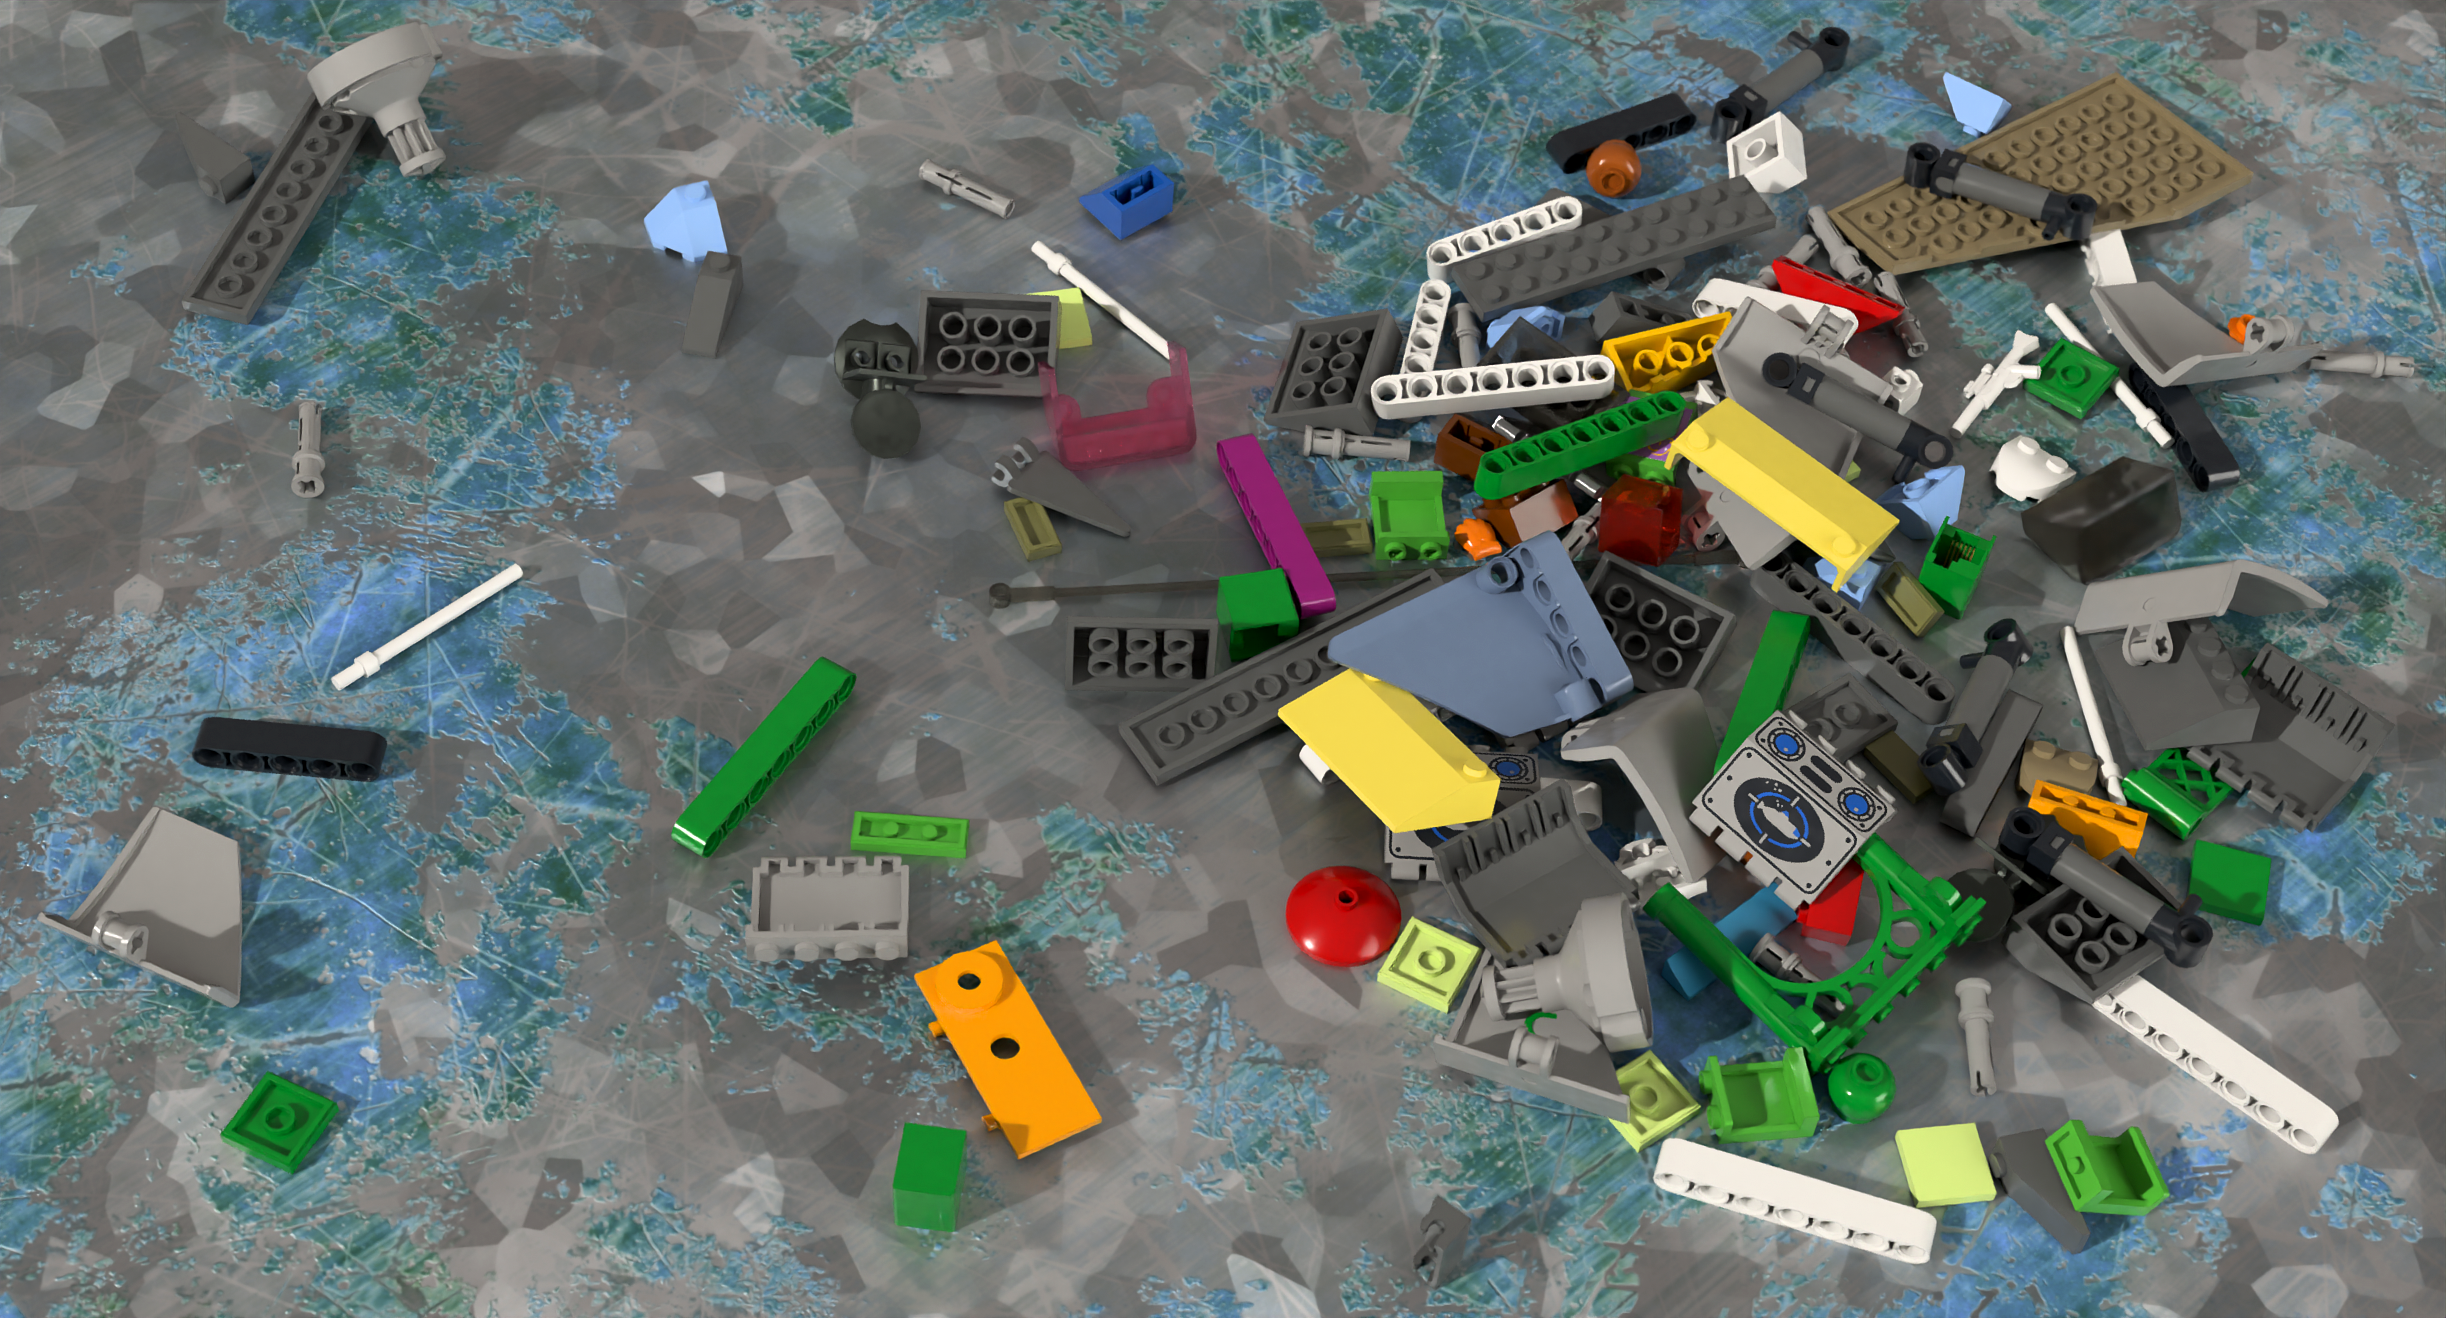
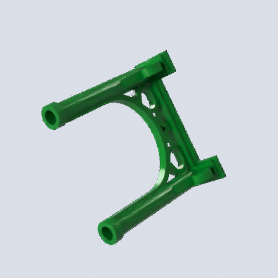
[1642,832,1986,1080]

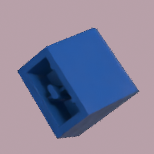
[1079,164,1174,240]

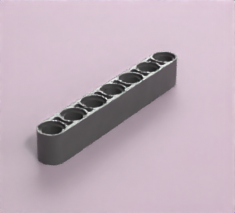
[1750,552,1956,725]

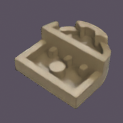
[2014,738,2099,798]

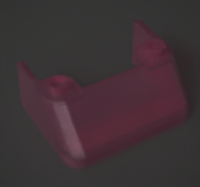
[1038,341,1197,471]

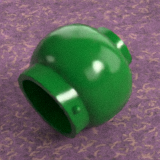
[1828,1053,1896,1124]

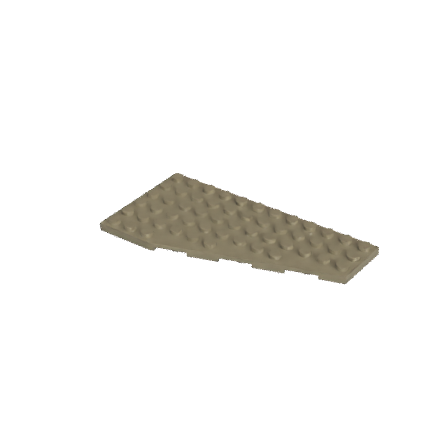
[1827,72,2254,275]

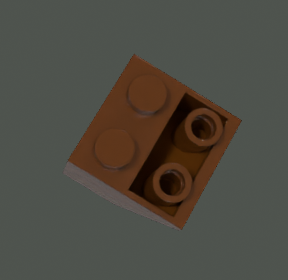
[1434,413,1512,482]
[1472,479,1579,548]

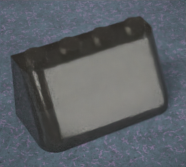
[2021,456,2181,586]

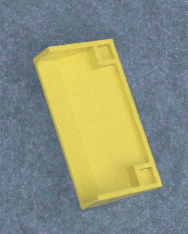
[1664,397,1900,593]
[1278,668,1501,833]

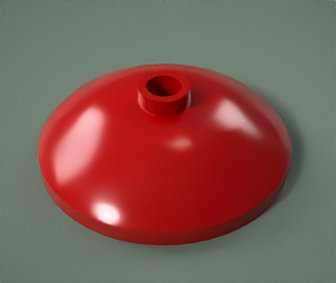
[1285,866,1402,967]

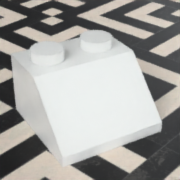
[1726,111,1807,194]

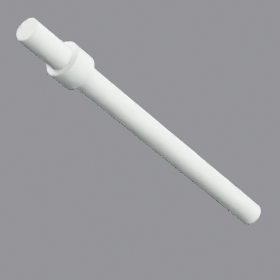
[1032,241,1184,365]
[2045,303,2175,449]
[331,563,524,690]
[2059,626,2127,807]

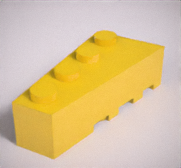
[1600,311,1732,407]

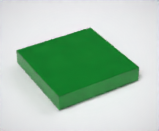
[2022,338,2120,419]
[2185,839,2272,926]
[220,1071,339,1174]

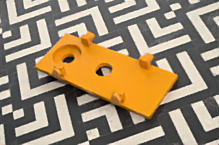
[914,940,1102,1160]

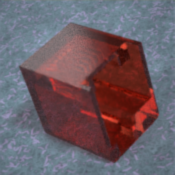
[1598,474,1683,567]

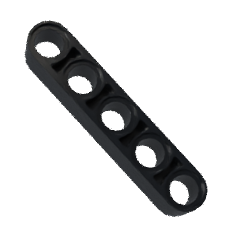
[1546,93,1697,174]
[2128,362,2240,493]
[192,717,387,782]

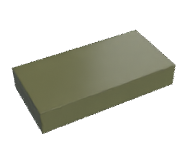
[1004,497,1062,562]
[1300,518,1373,558]
[1874,561,1945,637]
[1863,730,1934,804]

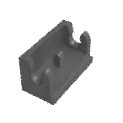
[1412,1195,1472,1290]

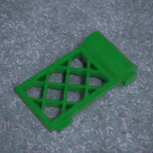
[2121,747,2235,841]

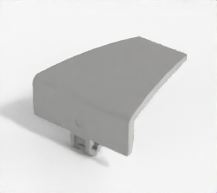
[2090,281,2324,387]
[1712,297,1893,480]
[1680,456,1896,571]
[2073,559,2329,666]
[1560,687,1728,883]
[37,807,242,1008]
[1433,949,1631,1124]

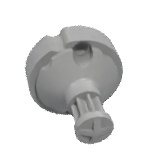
[307,22,447,178]
[1480,892,1653,1053]

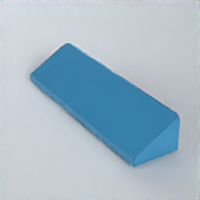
[1661,881,1797,1001]

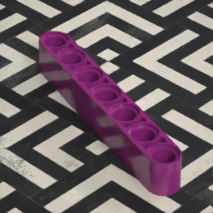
[1216,433,1336,620]

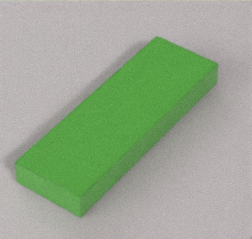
[850,811,970,858]

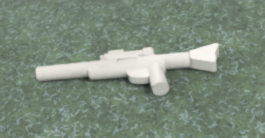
[1949,330,2041,438]

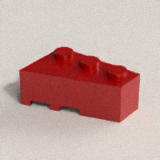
[1796,858,1864,946]

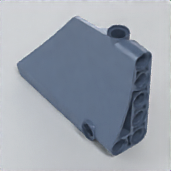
[1328,530,1634,738]

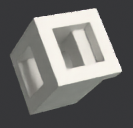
[1882,366,1923,415]

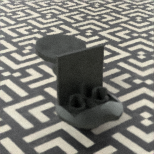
[833,319,927,459]
[1947,814,2088,943]

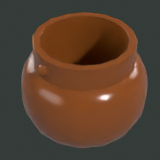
[1586,139,1642,198]

